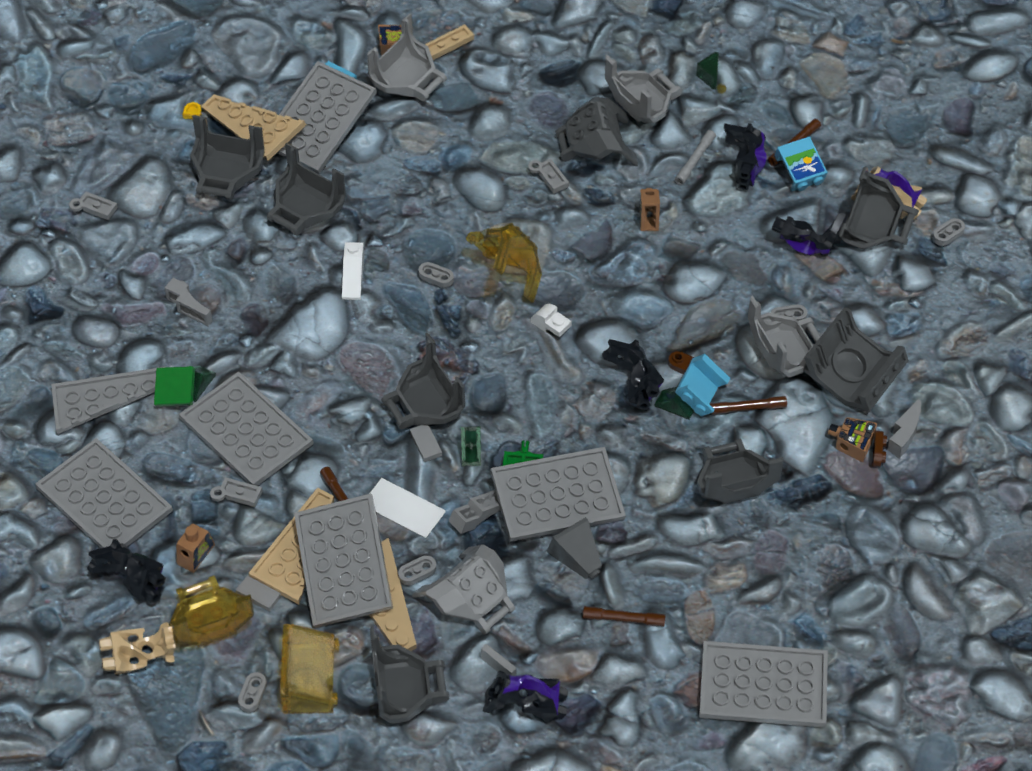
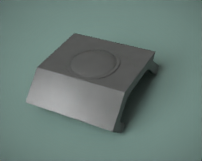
[803,307,909,412]

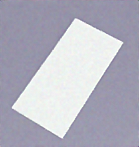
[369,478,446,538]

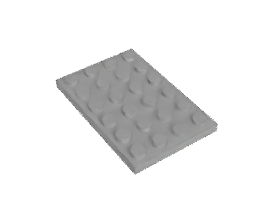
[277,61,377,173]
[179,372,314,486]
[35,438,173,548]
[490,447,626,542]
[294,494,394,628]
[699,641,828,728]

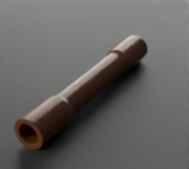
[768,118,821,166]
[709,396,787,415]
[320,466,348,502]
[583,606,666,627]

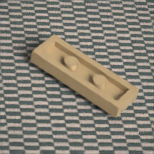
[425,24,474,60]

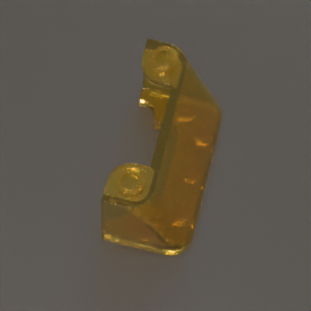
[280,624,339,714]

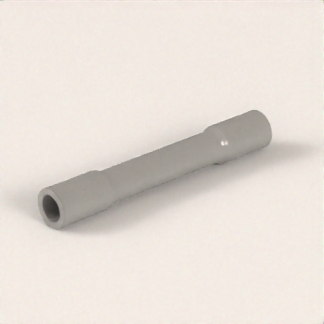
[675,130,716,185]

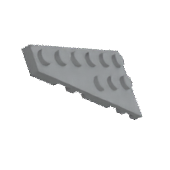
[51,367,165,435]

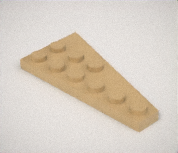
[201,95,306,161]
[248,487,334,605]
[369,538,417,651]

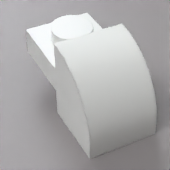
[531,304,572,337]

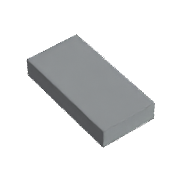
[410,424,442,462]
[236,575,281,612]
[481,644,516,676]

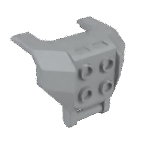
[367,13,447,101]
[605,55,683,123]
[748,296,821,377]
[412,545,515,635]

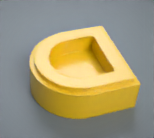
[182,102,202,119]

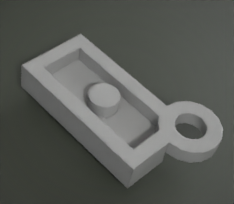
[528,159,569,194]
[69,192,118,220]
[210,477,263,507]

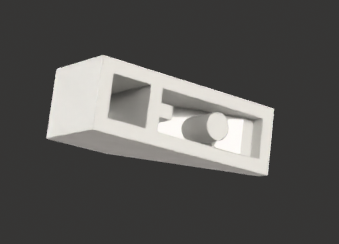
[342,242,365,300]

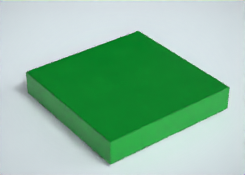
[154,366,195,407]

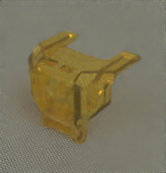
[466,223,542,303]
[169,576,254,647]

